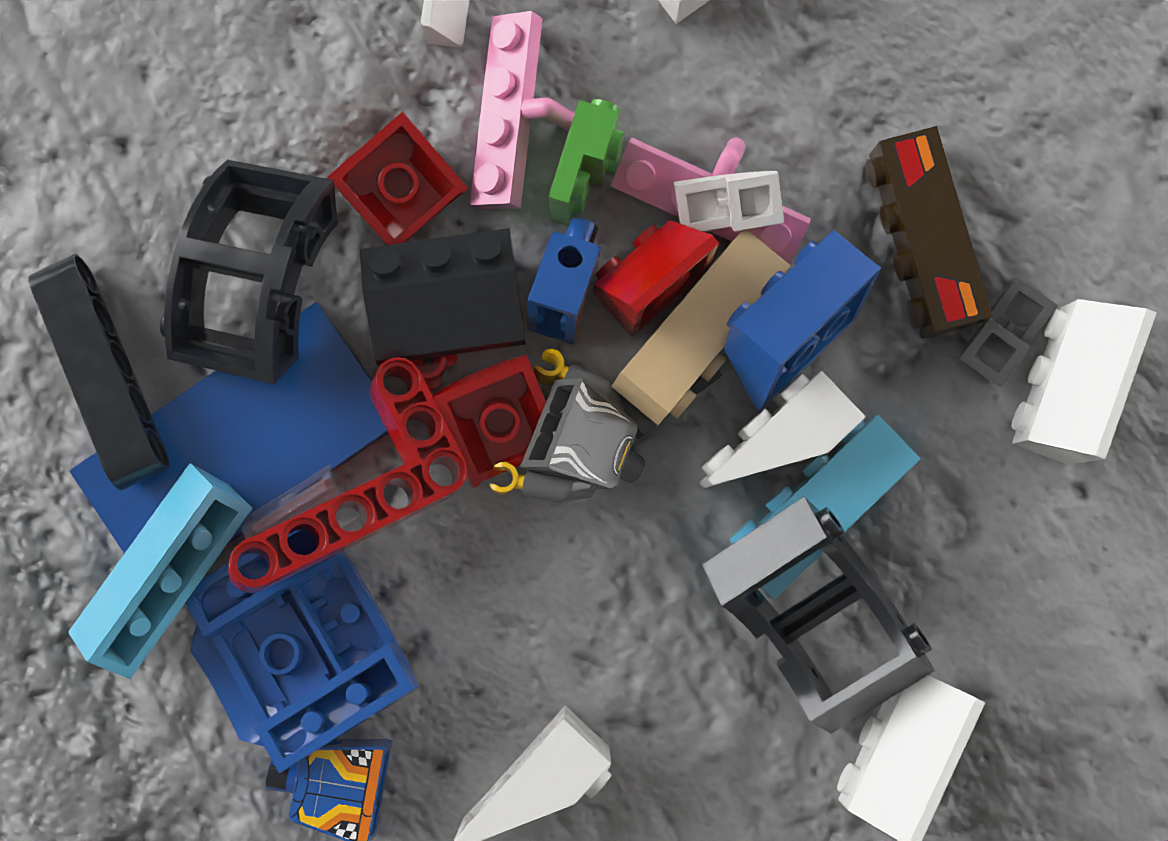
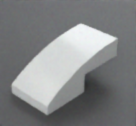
[673,171,784,232]

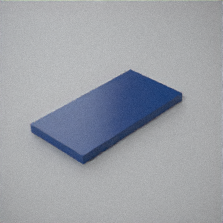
[69,302,388,554]

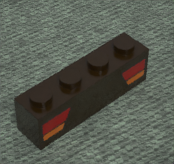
[866,126,993,339]

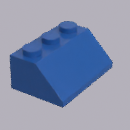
[724,230,881,411]

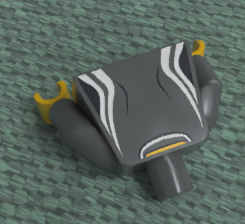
[489,349,645,503]

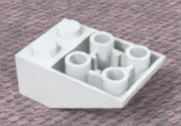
[699,371,866,488]

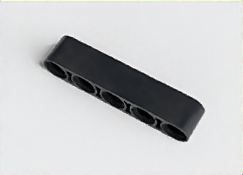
[28,253,170,490]

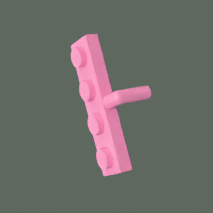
[470,11,575,210]
[611,137,811,264]

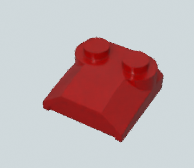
[327,111,468,245]
[434,355,546,488]

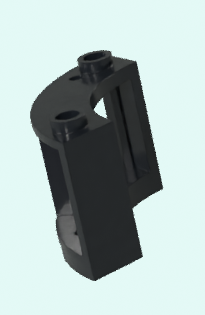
[160,159,338,384]
[702,496,935,734]

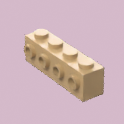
[611,229,791,425]

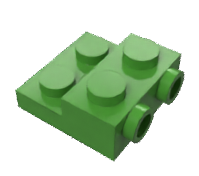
[549,99,625,226]

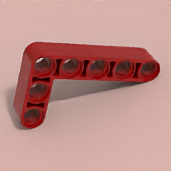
[228,357,468,593]

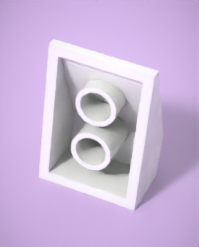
[454,706,611,841]

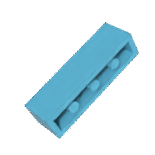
[729,415,921,599]
[68,463,252,679]

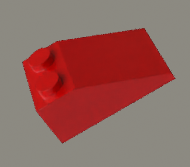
[594,220,719,337]

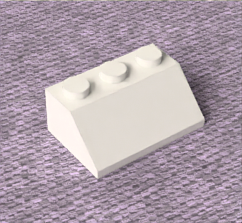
[1011,299,1157,465]
[837,675,985,841]

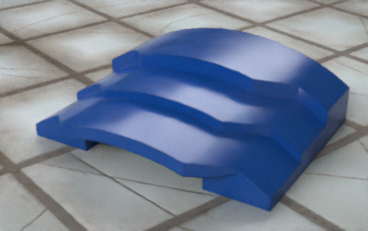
[185,530,420,773]

